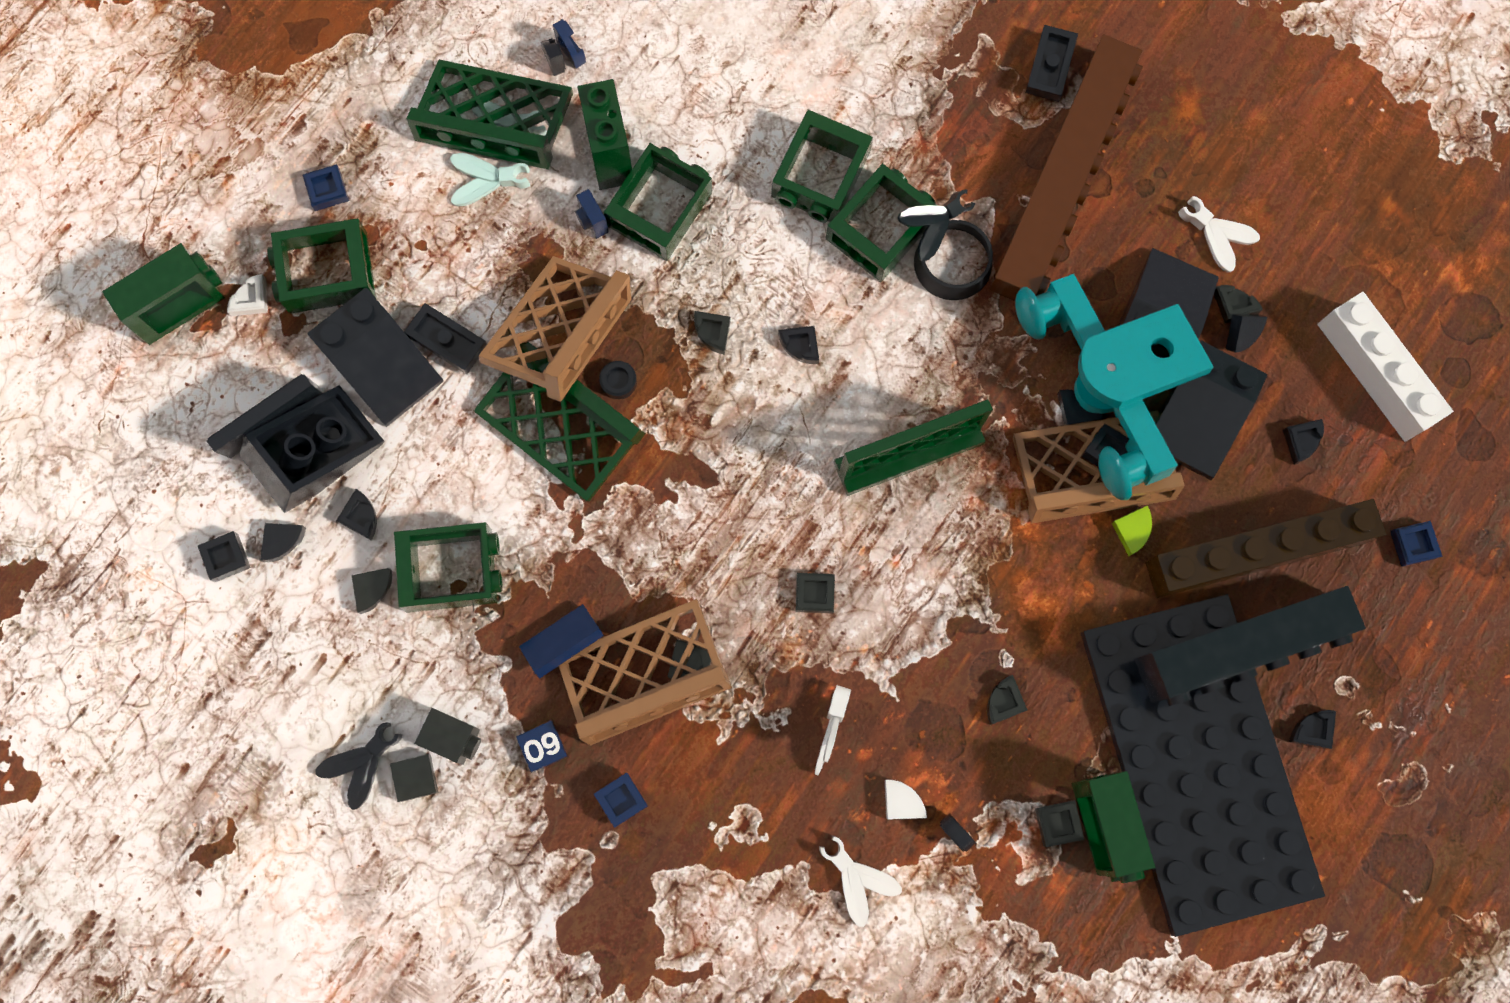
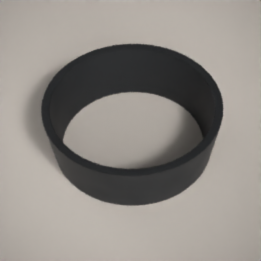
[914,220,993,300]

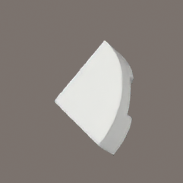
[227,274,268,317]
[885,780,927,819]

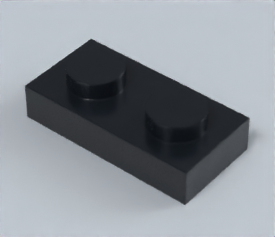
[1025,25,1078,102]
[404,303,487,374]

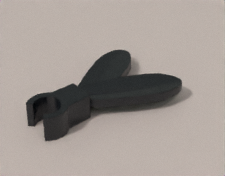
[897,189,975,262]
[315,722,402,810]

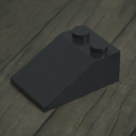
[1118,248,1219,358]
[307,288,444,427]
[1155,340,1268,480]
[239,385,384,513]

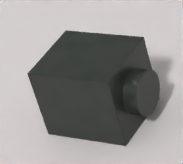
[414,708,481,765]

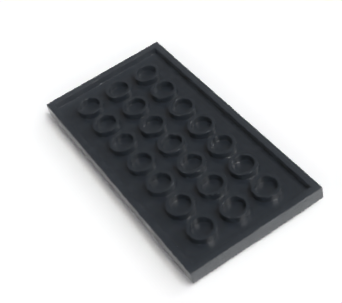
[1080,594,1325,937]

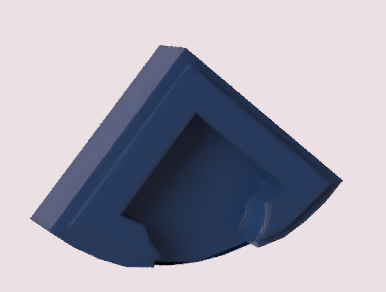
[553,19,586,69]

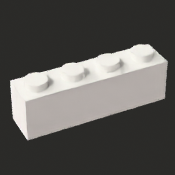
[1317,292,1454,442]

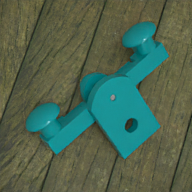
[1015,274,1214,500]

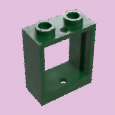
[577,79,632,190]
[771,109,873,223]
[604,143,712,261]
[826,163,937,282]
[267,218,376,314]
[102,243,225,345]
[394,522,503,613]
[1071,771,1155,883]

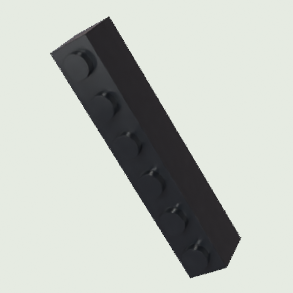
[1135,586,1366,706]

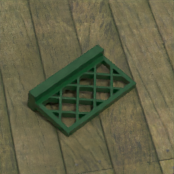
[406,59,573,170]
[473,342,646,502]
[834,399,993,496]

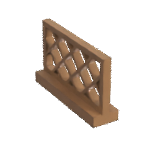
[479,256,631,402]
[1013,410,1185,524]
[559,599,732,746]

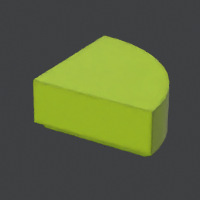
[1112,506,1152,556]

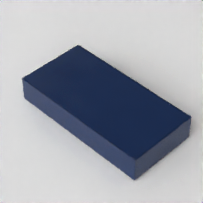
[519,604,604,679]

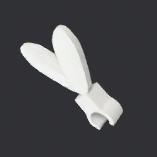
[1178,196,1260,272]
[815,685,851,776]
[819,836,902,927]

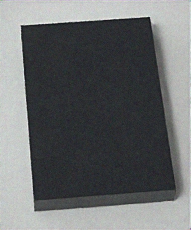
[206,374,323,458]

